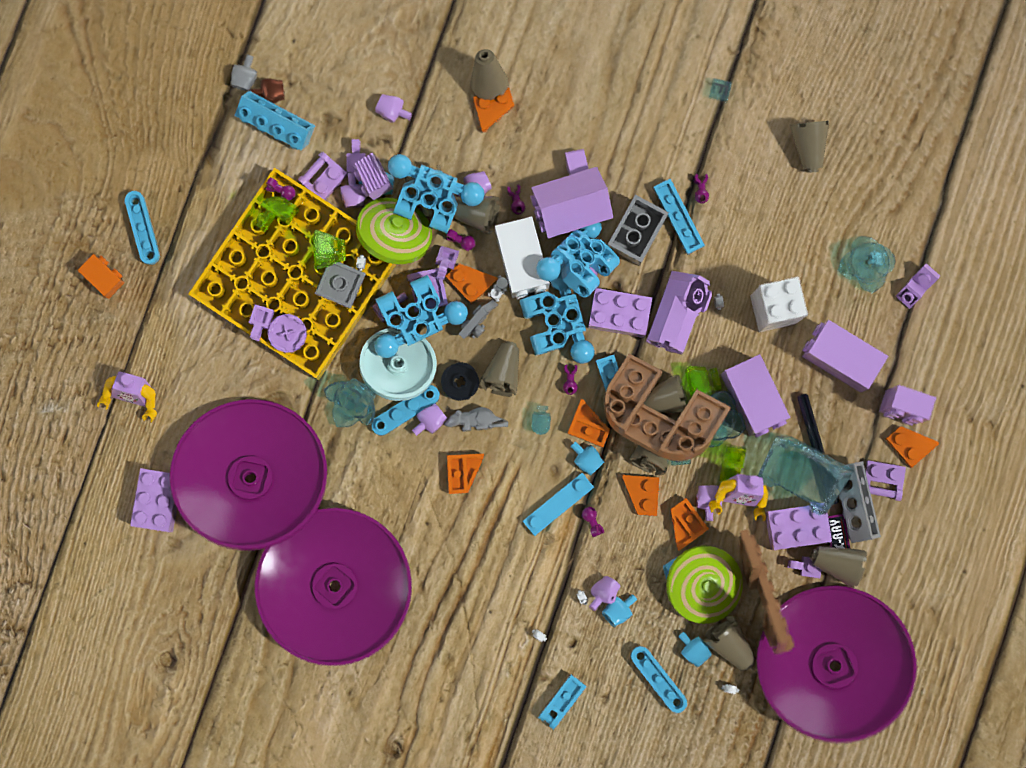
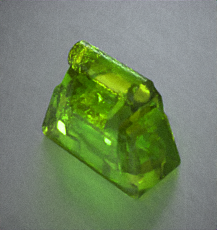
[313,230,346,269]
[685,366,722,397]

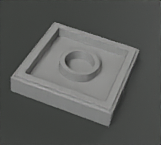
[315,258,366,309]

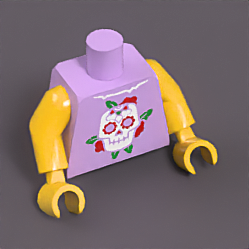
[97,371,157,423]
[709,474,769,522]

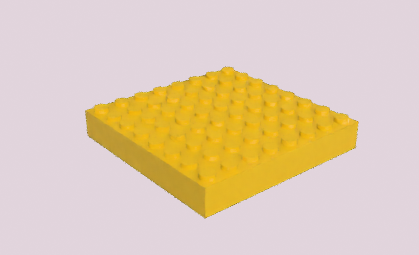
[188,167,397,381]

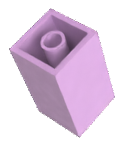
[530,167,613,239]
[802,320,889,393]
[720,354,790,438]

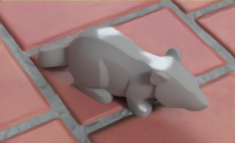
[444,407,508,432]

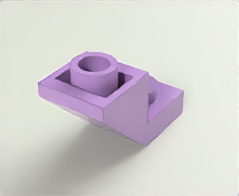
[565,149,588,175]
[896,263,940,309]

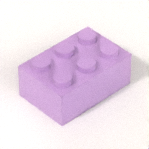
[588,288,652,338]
[879,385,936,426]
[130,468,177,532]
[765,503,832,550]

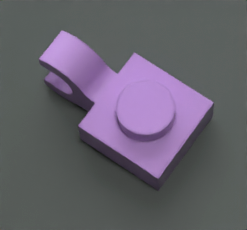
[347,139,366,173]
[435,246,459,279]
[249,304,274,341]
[787,556,821,578]

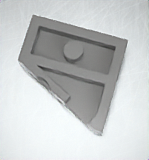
[459,300,499,339]

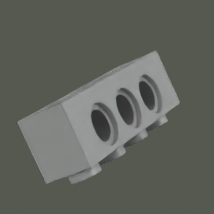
[834,461,881,543]

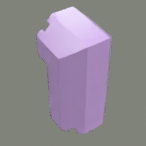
[646,271,712,355]

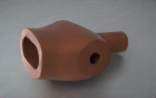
[249,79,285,103]

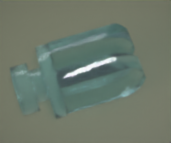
[531,405,551,435]

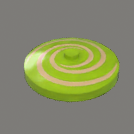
[356,198,432,264]
[666,545,743,624]

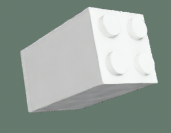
[495,217,550,300]
[750,277,808,332]

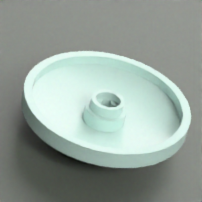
[359,328,437,401]

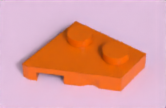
[473,88,514,133]
[445,263,498,305]
[567,399,610,448]
[885,426,939,468]
[447,453,484,494]
[622,475,660,516]
[670,498,709,551]

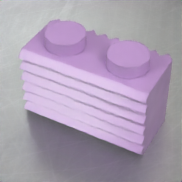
[353,153,393,200]

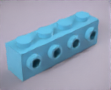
[235,91,315,151]

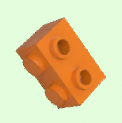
[77,254,125,299]

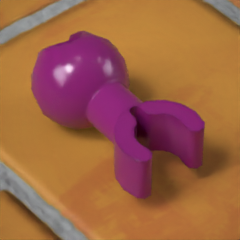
[694,174,709,204]
[265,177,295,200]
[507,184,526,215]
[446,229,475,251]
[563,364,578,395]
[582,507,604,538]

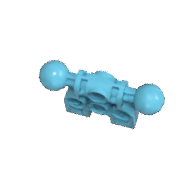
[388,154,485,233]
[536,222,620,298]
[519,271,595,364]
[374,275,468,358]

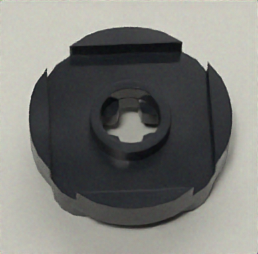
[441,362,479,401]

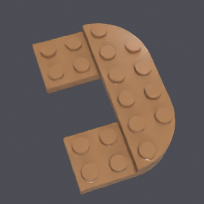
[604,354,731,461]
[738,529,794,655]

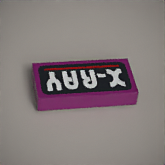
[828,514,850,549]

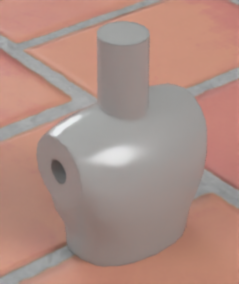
[230,55,257,91]

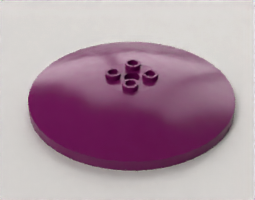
[170,399,327,551]
[255,508,412,666]
[757,586,917,743]

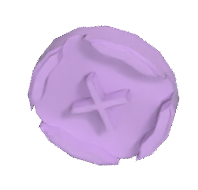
[268,314,307,353]

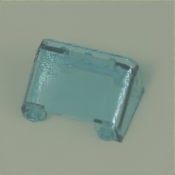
[757,435,853,515]

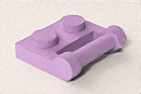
[297,151,348,200]
[407,268,448,313]
[865,460,906,501]

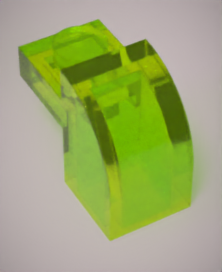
[256,196,299,233]
[719,444,746,481]

